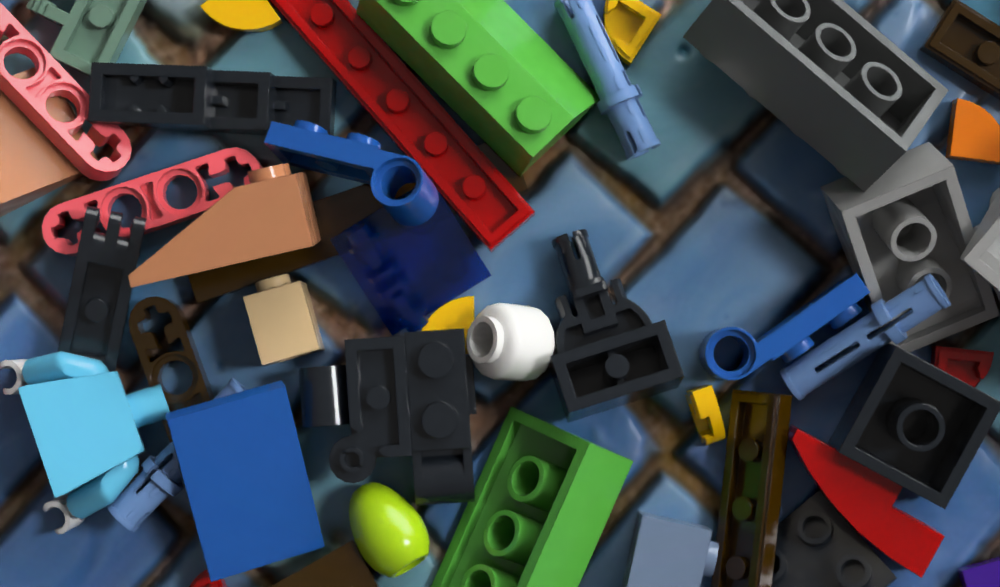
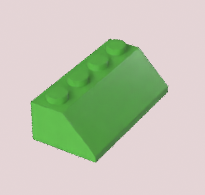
[356,0,600,177]
[431,406,633,587]

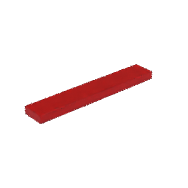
[269,0,535,252]

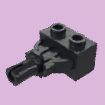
[550,229,684,423]

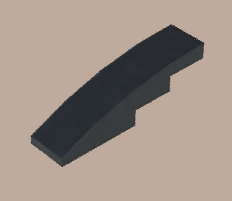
[88,62,337,136]

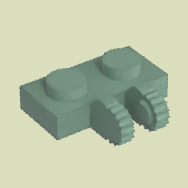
[25,0,147,77]

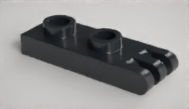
[58,206,147,372]

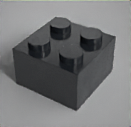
[828,343,1000,509]

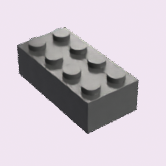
[683,0,949,192]

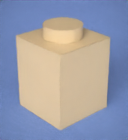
[243,274,325,366]

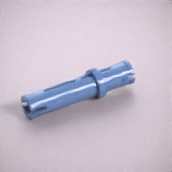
[553,0,661,160]
[780,273,951,400]
[107,377,248,532]

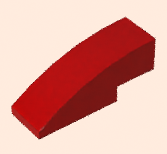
[788,424,945,578]

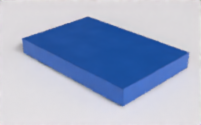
[165,380,325,582]

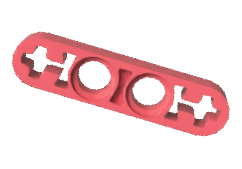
[0,3,132,181]
[42,147,263,256]

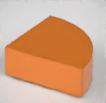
[945,98,1000,165]

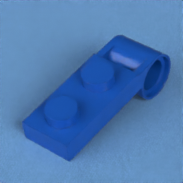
[264,120,439,226]
[699,273,870,380]

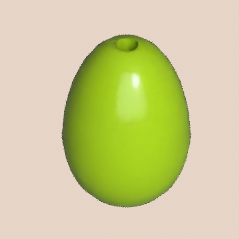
[349,482,430,578]

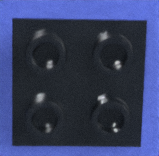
[772,490,897,587]

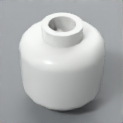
[466,303,555,382]

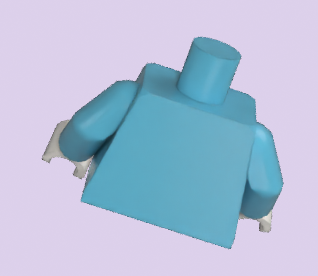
[0,351,170,535]

